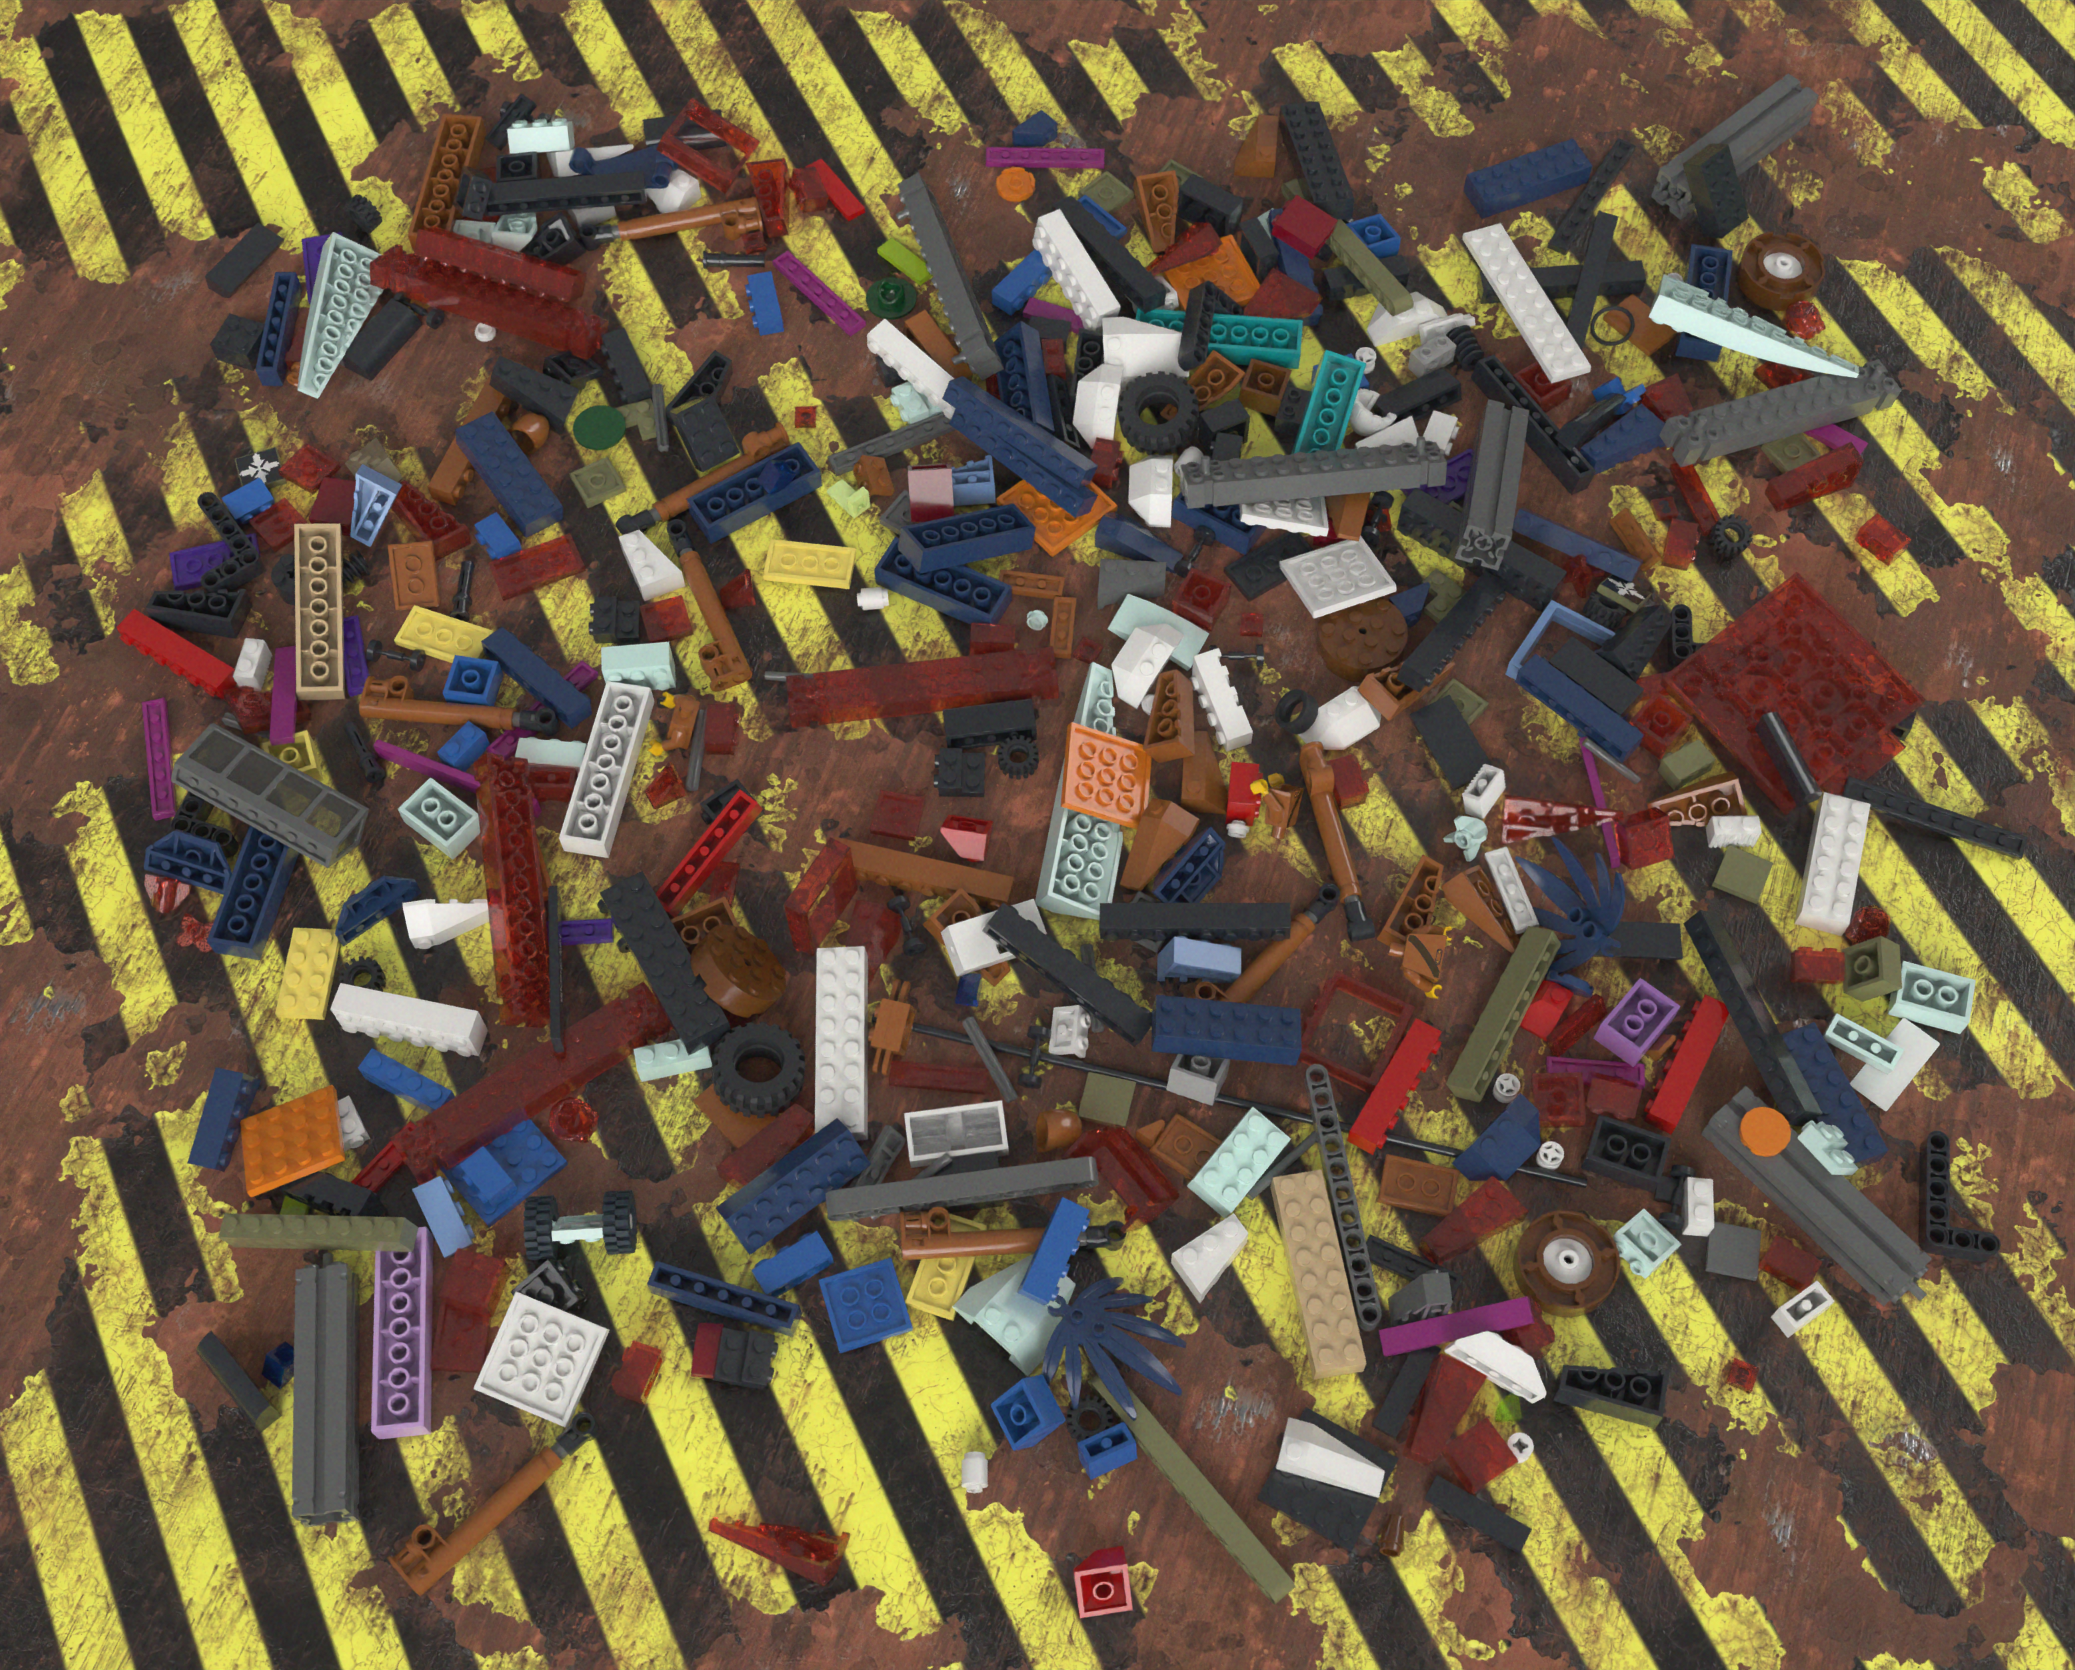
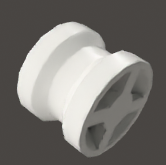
[1355,347,1376,374]
[1493,1074,1520,1103]
[1536,1141,1564,1171]
[1504,1432,1534,1464]

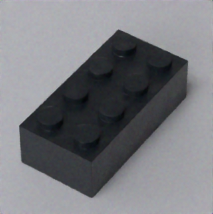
[1683,143,1749,238]

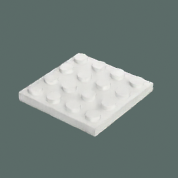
[1239,496,1329,536]
[1280,535,1396,618]
[473,1292,609,1428]

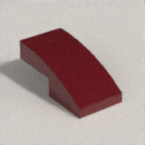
[691,1322,724,1378]

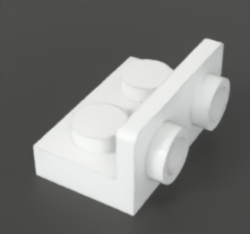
[1049,1005,1091,1058]

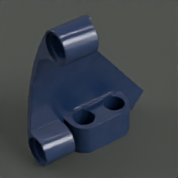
[569,136,684,189]

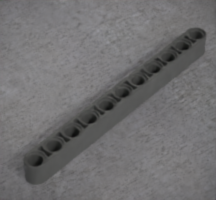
[1304,1064,1381,1331]
[826,1157,1099,1221]

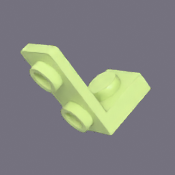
[827,479,870,519]

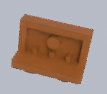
[853,455,895,499]

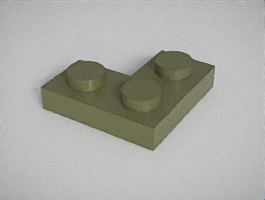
[615,398,657,441]
[1422,568,1467,623]

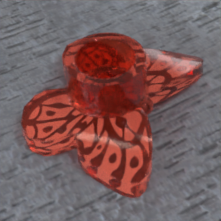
[176,913,214,952]

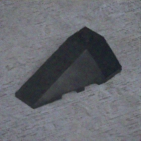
[502,211,586,286]

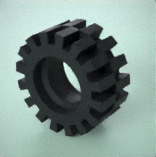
[344,194,382,234]
[1709,514,1754,557]
[1583,591,1627,629]
[998,735,1039,780]
[339,956,386,992]
[1066,1395,1113,1443]

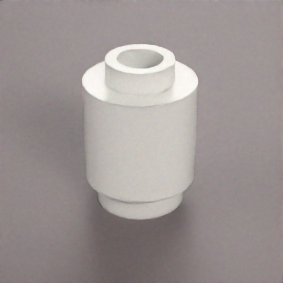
[1174,447,1203,477]
[857,587,889,610]
[962,1452,988,1493]

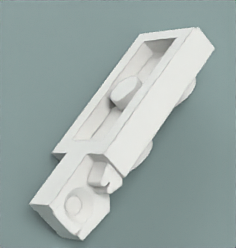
[1419,313,1475,345]

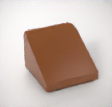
[1646,1034,1676,1062]
[1136,1119,1165,1149]

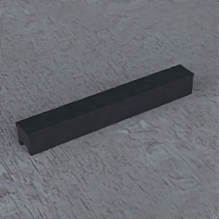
[1565,210,1619,351]

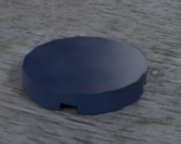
[1546,970,1594,998]

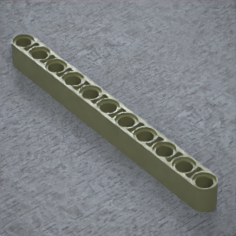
[1281,178,1414,316]
[1088,1374,1295,1605]

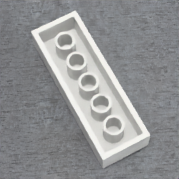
[1032,209,1121,333]
[1795,792,1870,936]
[331,983,488,1057]

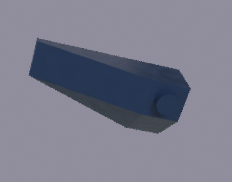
[1095,513,1183,574]

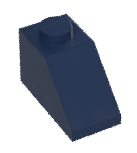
[1012,110,1057,147]
[1389,582,1430,627]

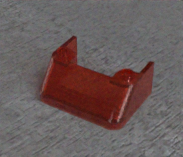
[1061,1125,1180,1233]

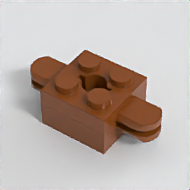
[868,979,917,1076]

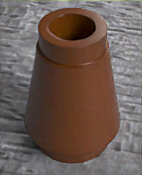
[1378,1514,1404,1557]

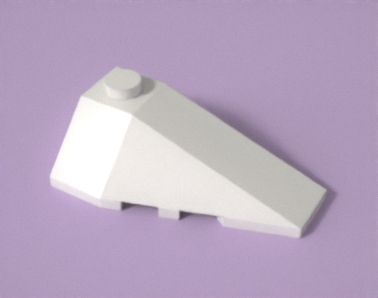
[546,144,633,177]

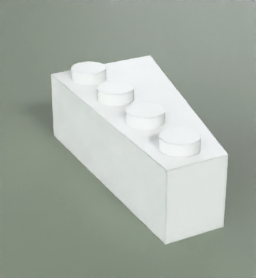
[1190,648,1253,752]

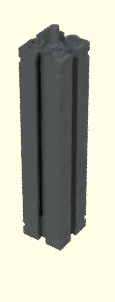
[1651,73,1819,220]
[1455,399,1529,570]
[1701,1086,1932,1307]
[292,1253,360,1527]

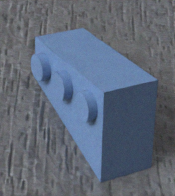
[951,455,996,506]
[350,464,402,547]
[1157,936,1241,983]
[412,1176,476,1258]

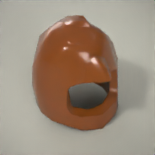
[507,413,550,455]
[1036,1109,1082,1154]

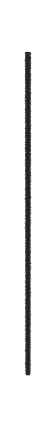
[871,1013,1587,1188]

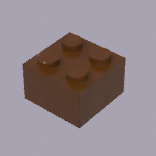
[1238,358,1292,417]

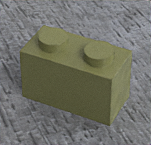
[1658,739,1716,791]

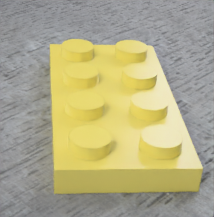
[763,539,857,589]
[394,605,494,663]
[275,928,340,1020]
[905,1213,987,1321]

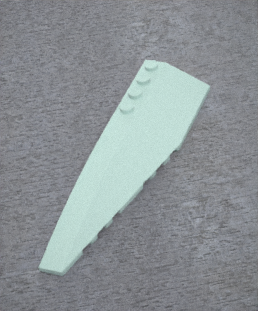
[1035,662,1123,920]

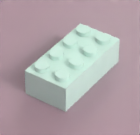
[1187,1107,1291,1218]

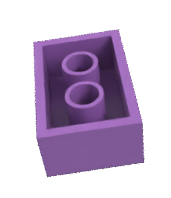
[1593,978,1681,1067]

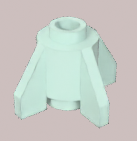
[1443,816,1488,861]

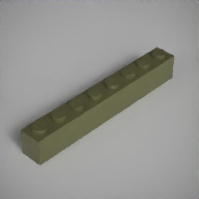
[1446,926,1561,1103]
[218,1213,418,1252]

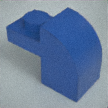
[1592,377,1646,415]

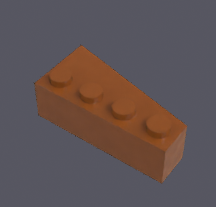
[903,310,973,382]
[1143,669,1195,763]
[1377,855,1444,946]

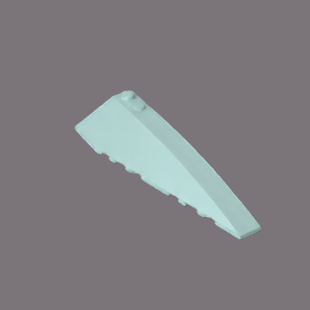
[297,232,390,399]
[1649,275,1859,378]

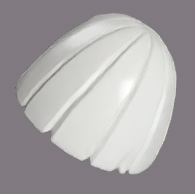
[1349,389,1397,437]

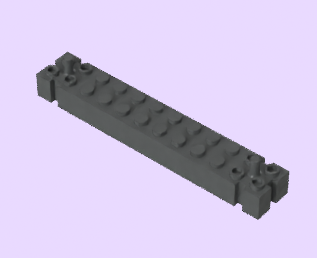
[896,172,1004,380]
[1659,359,1902,467]
[1180,436,1447,509]

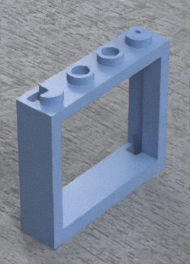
[1506,600,1615,695]

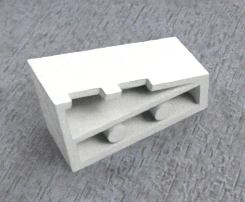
[1355,416,1419,449]
[619,530,685,601]
[1171,1213,1249,1303]

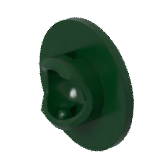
[866,277,917,320]
[573,405,626,450]

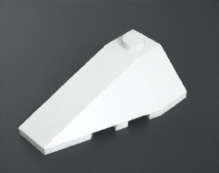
[647,169,701,213]
[403,899,507,949]
[1276,1417,1385,1498]

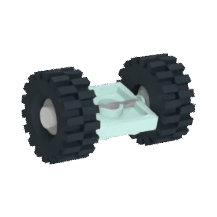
[523,1190,637,1260]

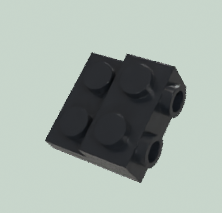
[543,346,603,390]
[589,596,641,644]
[934,748,986,797]
[700,779,765,833]
[511,1258,585,1313]
[712,1328,778,1390]

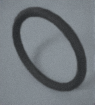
[1590,306,1635,346]

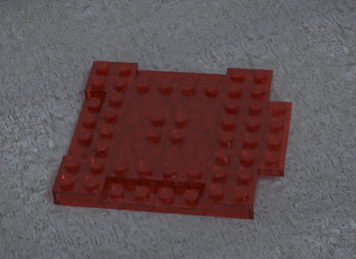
[1660,572,1926,816]

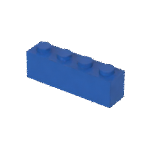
[992,249,1053,316]
[358,1048,458,1122]
[1017,1197,1090,1306]

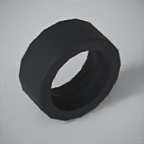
[1275,689,1319,735]

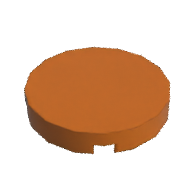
[996,167,1035,202]
[1739,1107,1791,1157]

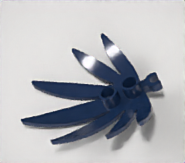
[1502,837,1625,977]
[1042,1277,1186,1421]

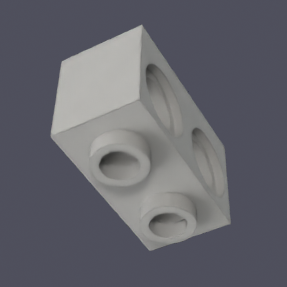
[1408,332,1456,378]

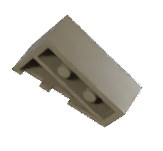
[345,437,403,482]

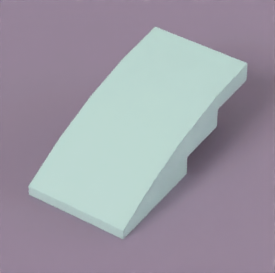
[1108,594,1209,671]

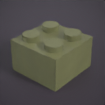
[1841,936,1902,1002]

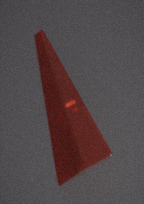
[1500,794,1624,845]
[709,1517,850,1586]

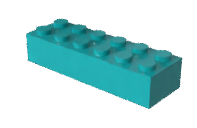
[1291,350,1366,455]

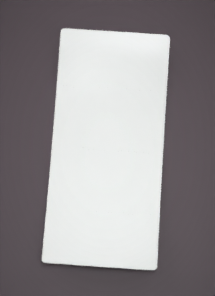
[1850,1018,1940,1111]

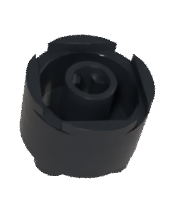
[271,554,295,606]

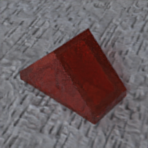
[720,569,756,609]
[644,762,686,809]

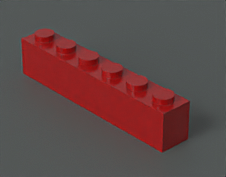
[116,609,237,699]
[655,789,763,918]
[1644,994,1729,1134]
[1347,1018,1442,1155]

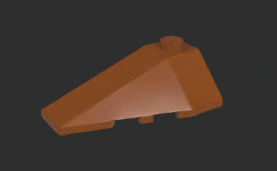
[1234,115,1278,178]
[1120,798,1200,891]

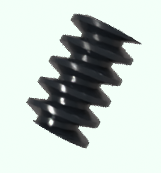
[1446,325,1485,371]
[342,550,370,589]

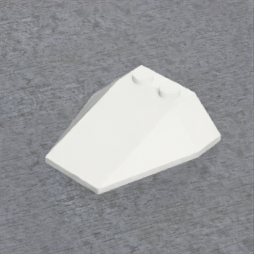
[1102,317,1189,401]

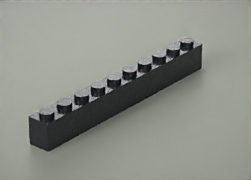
[1683,910,1823,1127]

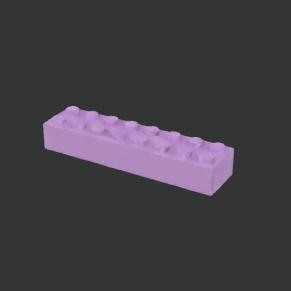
[371,1227,433,1439]

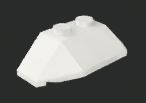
[1367,292,1447,347]
[1073,364,1124,451]
[1128,454,1173,528]
[1111,623,1184,709]
[1298,686,1381,750]
[1444,1331,1546,1403]

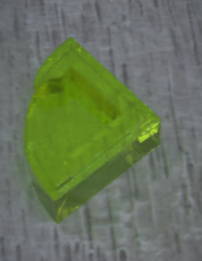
[1495,1393,1522,1422]

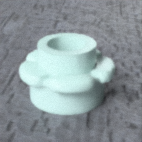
[1027,610,1048,630]

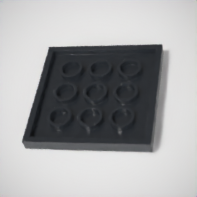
[1257,1407,1399,1553]

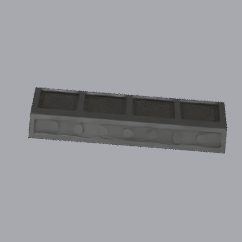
[171,723,369,868]

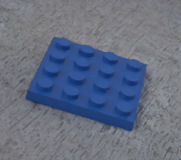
[429,1094,568,1228]

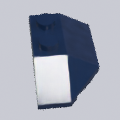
[1152,826,1225,903]
[144,829,232,895]
[335,876,422,947]
[1451,1093,1541,1181]

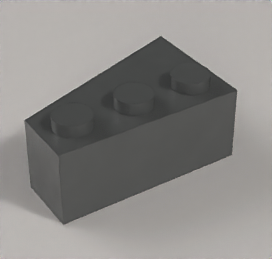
[1097,558,1166,610]
[1388,1270,1453,1327]

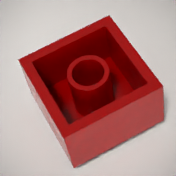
[1225,762,1263,826]

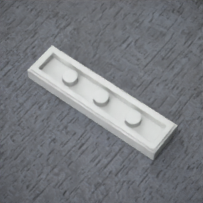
[1485,847,1539,934]

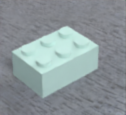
[507,118,575,154]
[601,642,676,690]
[398,777,485,860]
[1888,961,1976,1034]

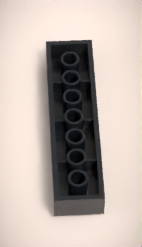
[1279,101,1354,220]
[1396,488,1567,612]
[599,871,732,1056]

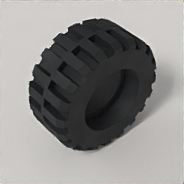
[1117,371,1200,455]
[712,1021,805,1118]

